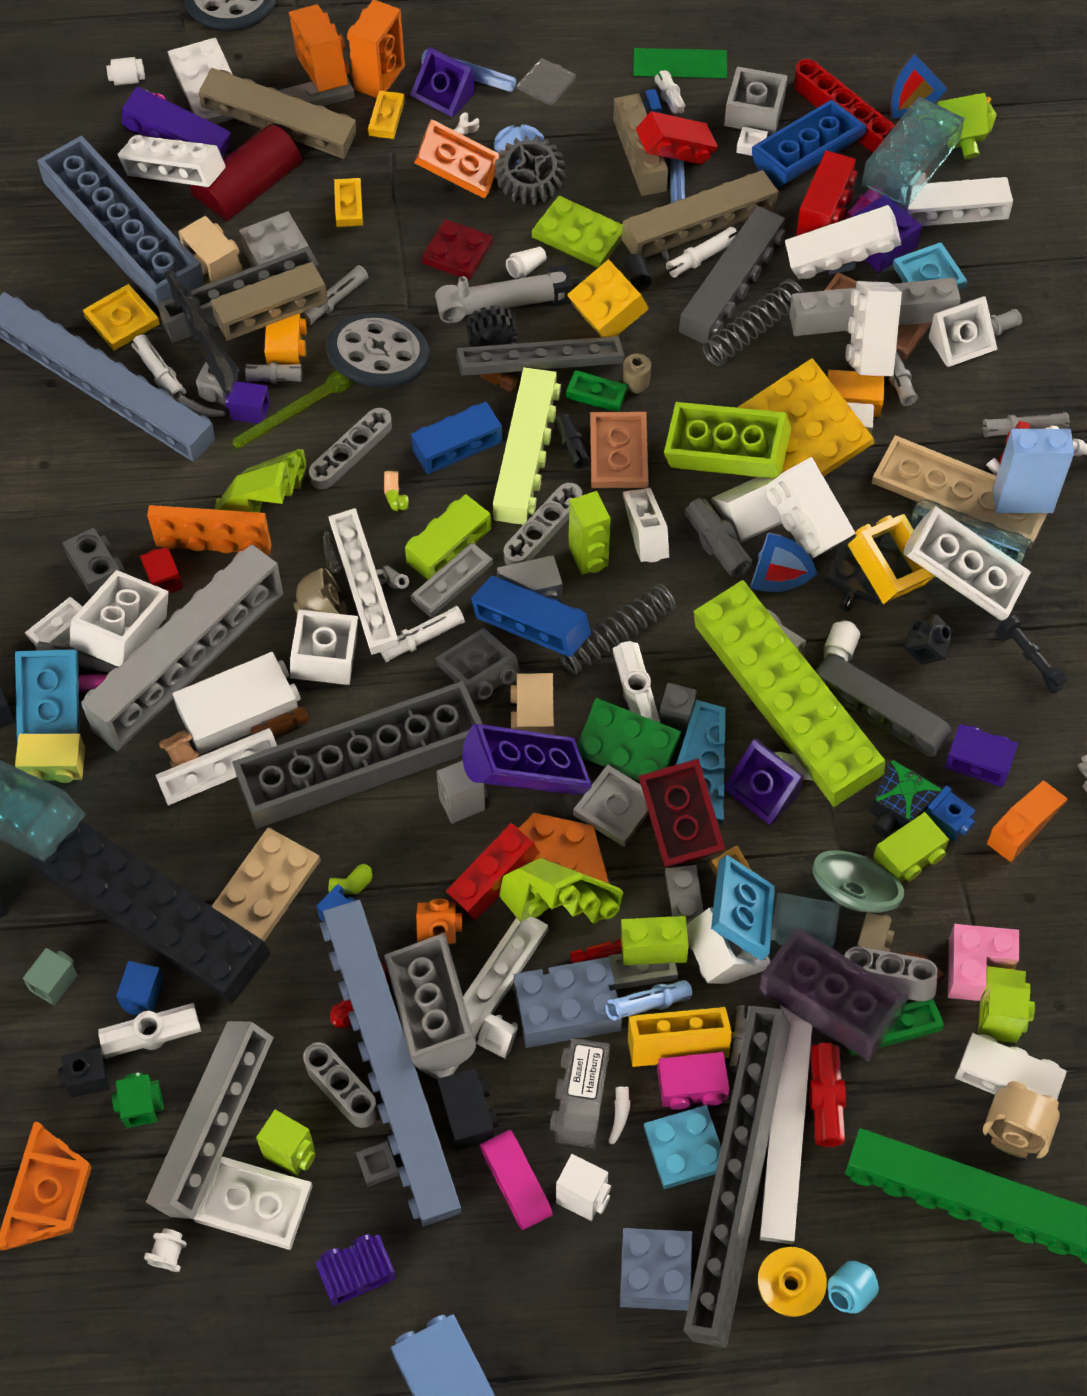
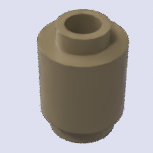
[623,353,651,394]

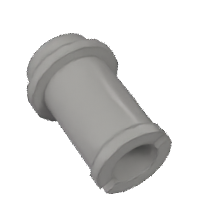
[990,309,1022,336]

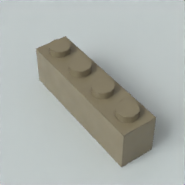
[613,93,668,196]
[210,262,328,341]

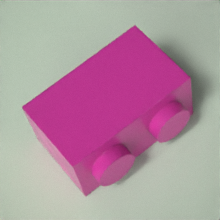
[657,1052,729,1110]

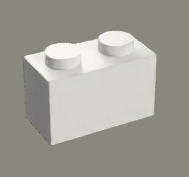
[556,1154,611,1221]

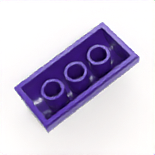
[462,723,592,795]

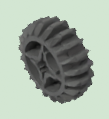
[495,135,566,206]

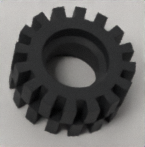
[466,306,518,347]

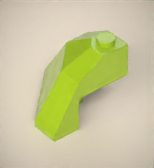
[215,449,306,513]

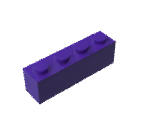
[122,87,231,158]

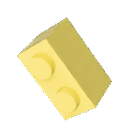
[15,734,85,783]

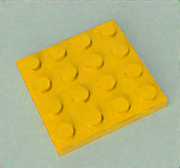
[737,358,875,479]

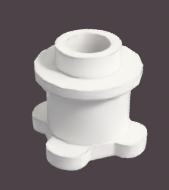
[144,1229,187,1272]

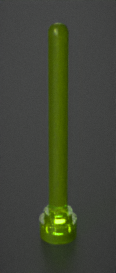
[232,370,351,448]

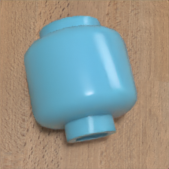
[827,1261,879,1313]

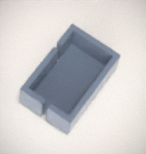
[513,957,622,1048]

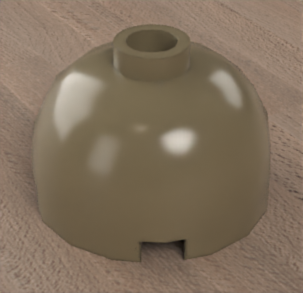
[294,568,348,615]

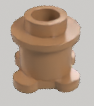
[159,730,199,767]

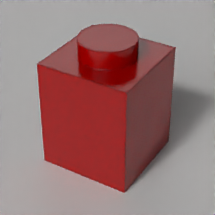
[140,546,183,594]

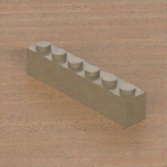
[199,67,356,159]
[621,170,778,258]

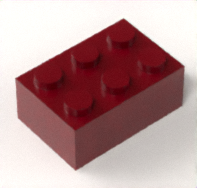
[638,758,726,868]

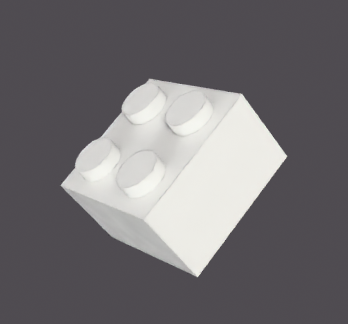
[290,609,358,685]

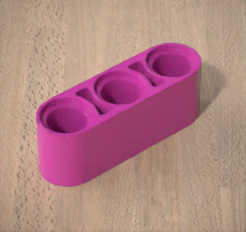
[480,1130,553,1231]

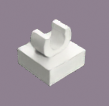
[477,1013,518,1058]

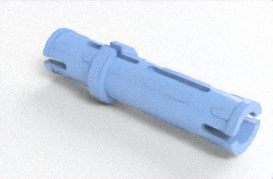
[606,980,692,1021]

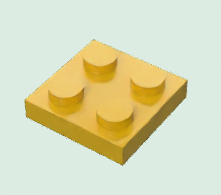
[83,284,160,351]

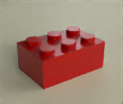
[796,150,858,236]

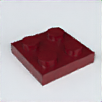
[422,219,493,281]

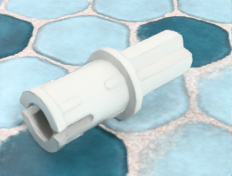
[655,71,685,114]

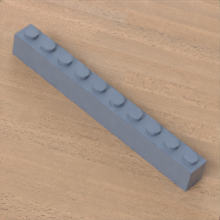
[0,292,216,462]
[319,899,461,1227]

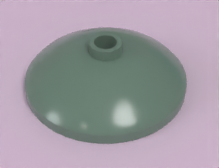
[812,850,904,913]

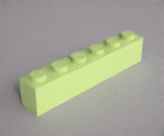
[493,367,561,525]

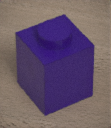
[225,381,270,425]

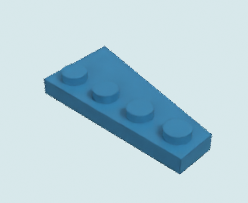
[676,700,725,825]

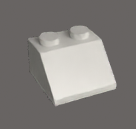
[687,908,772,984]

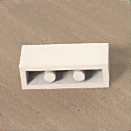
[955,1033,1067,1100]

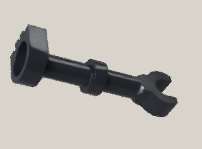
[995,614,1067,694]

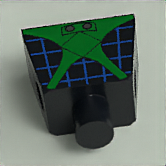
[870,759,943,837]

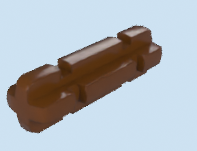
[479,372,518,393]
[251,706,309,737]

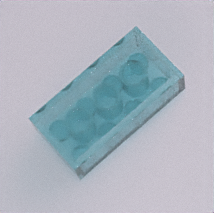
[862,96,965,207]
[0,760,86,862]

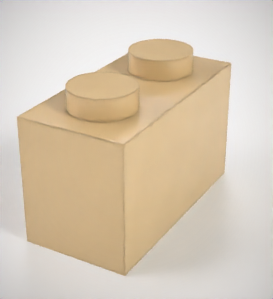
[511,673,554,735]

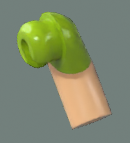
[384,471,409,511]

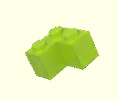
[978,966,1035,1043]

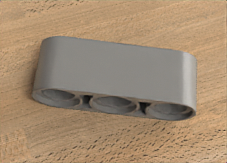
[844,947,937,1001]
[303,1042,378,1128]

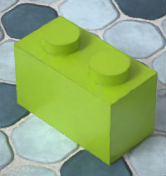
[873,812,949,882]
[621,916,689,966]
[256,1110,316,1178]

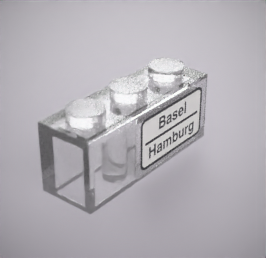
[550,1038,610,1148]

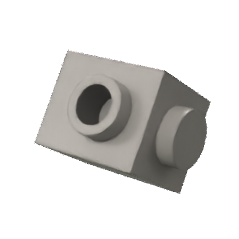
[196,356,238,405]

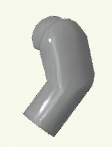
[376,566,409,589]

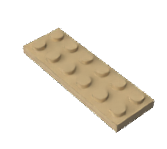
[872,435,1048,548]

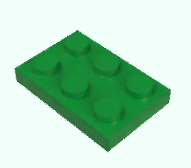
[577,698,682,781]

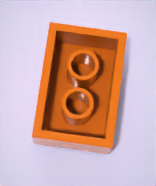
[347,0,405,98]
[289,4,350,92]

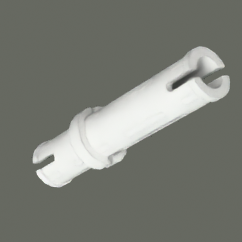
[666,227,737,278]
[131,335,186,401]
[381,605,465,662]

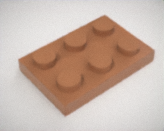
[590,412,649,488]

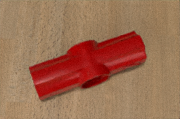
[809,1043,846,1147]

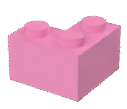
[948,924,1019,1001]

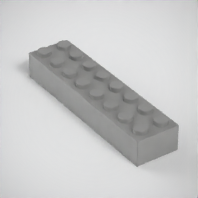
[81,544,283,752]

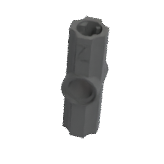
[685,498,752,577]

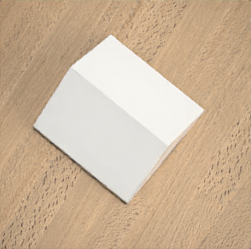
[929,296,998,367]
[711,477,782,543]

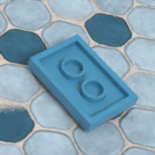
[15,650,80,742]
[711,855,775,960]

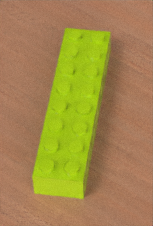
[693,580,885,807]

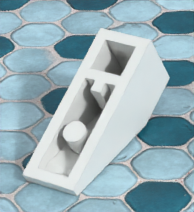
[623,488,669,562]

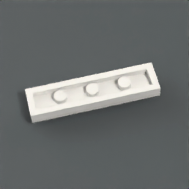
[155,728,277,805]

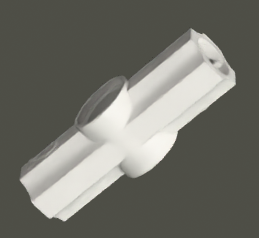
[613,641,660,723]
[98,1003,201,1058]

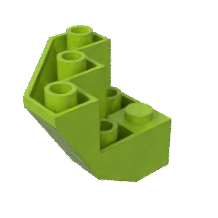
[499,858,624,924]

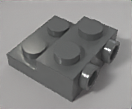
[435,628,521,703]

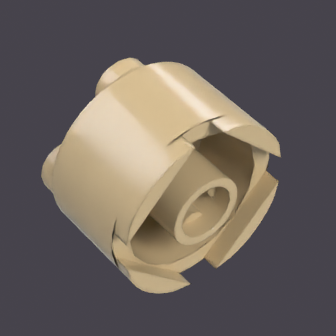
[983,1081,1060,1158]

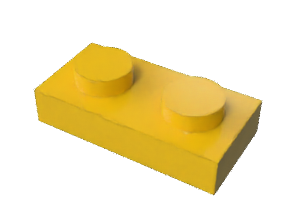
[368,90,405,139]
[334,178,363,227]

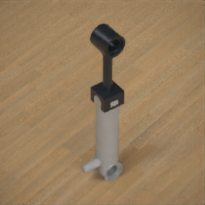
[435,254,652,323]

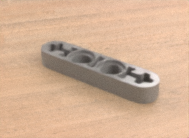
[309,408,392,489]
[503,483,582,565]

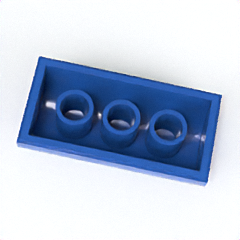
[752,100,866,187]

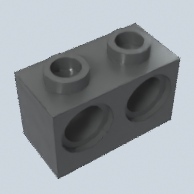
[62,527,125,597]

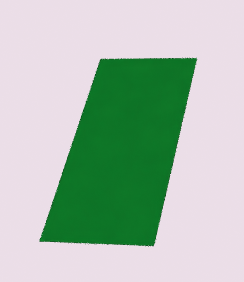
[633,48,727,78]

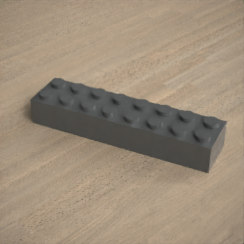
[232,681,483,829]

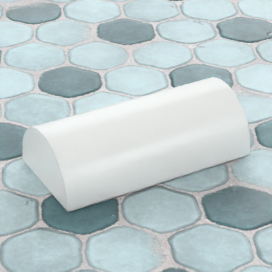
[904,506,1031,621]

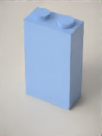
[993,429,1074,513]

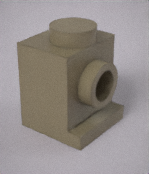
[857,912,894,952]

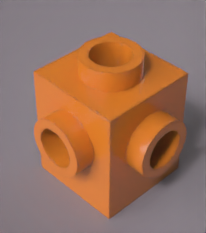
[416,899,462,945]

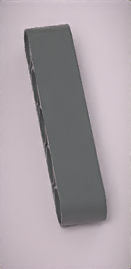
[815,654,952,756]

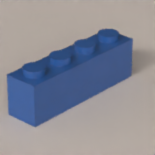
[471,576,591,657]

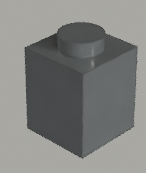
[659,683,697,732]

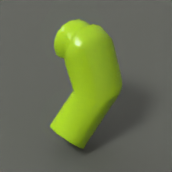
[328,864,373,895]

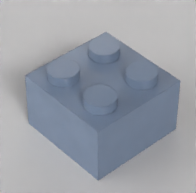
[620,1228,692,1311]

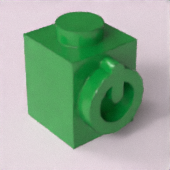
[112,1073,164,1129]

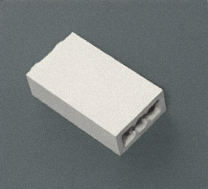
[172,652,301,755]

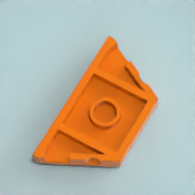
[518,812,609,884]
[0,1122,92,1251]

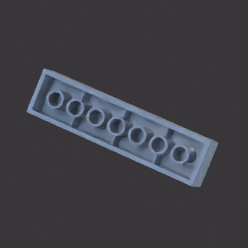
[37,135,205,308]

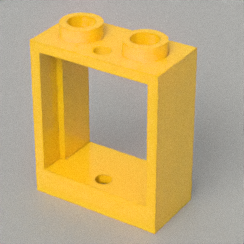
[848,514,936,604]

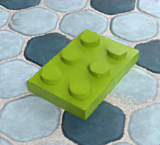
[532,195,623,268]

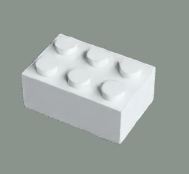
[846,281,902,376]
[765,457,855,559]
[70,570,169,667]

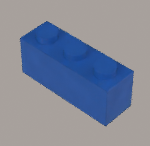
[411,402,502,475]

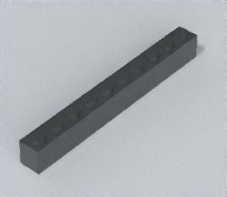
[684,1006,791,1348]

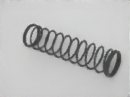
[703,279,804,366]
[557,584,676,675]

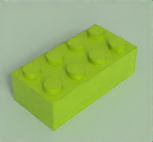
[664,402,792,479]

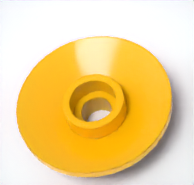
[758,1247,827,1317]

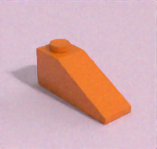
[987,780,1068,863]

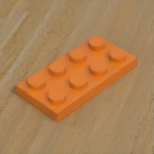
[147,505,271,554]

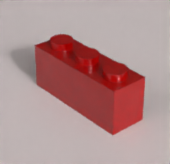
[635,111,718,165]
[446,823,540,921]

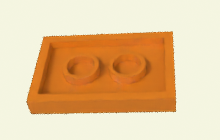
[414,119,499,199]

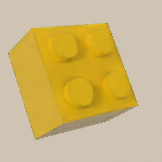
[567,259,649,337]

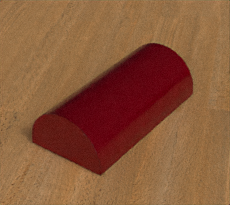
[190,124,302,221]

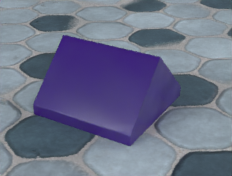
[410,47,474,117]
[724,739,804,825]

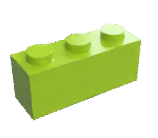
[569,491,610,575]
[405,494,491,580]

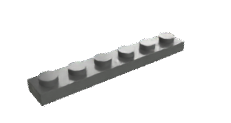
[456,336,625,376]

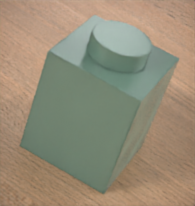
[23,948,78,1006]

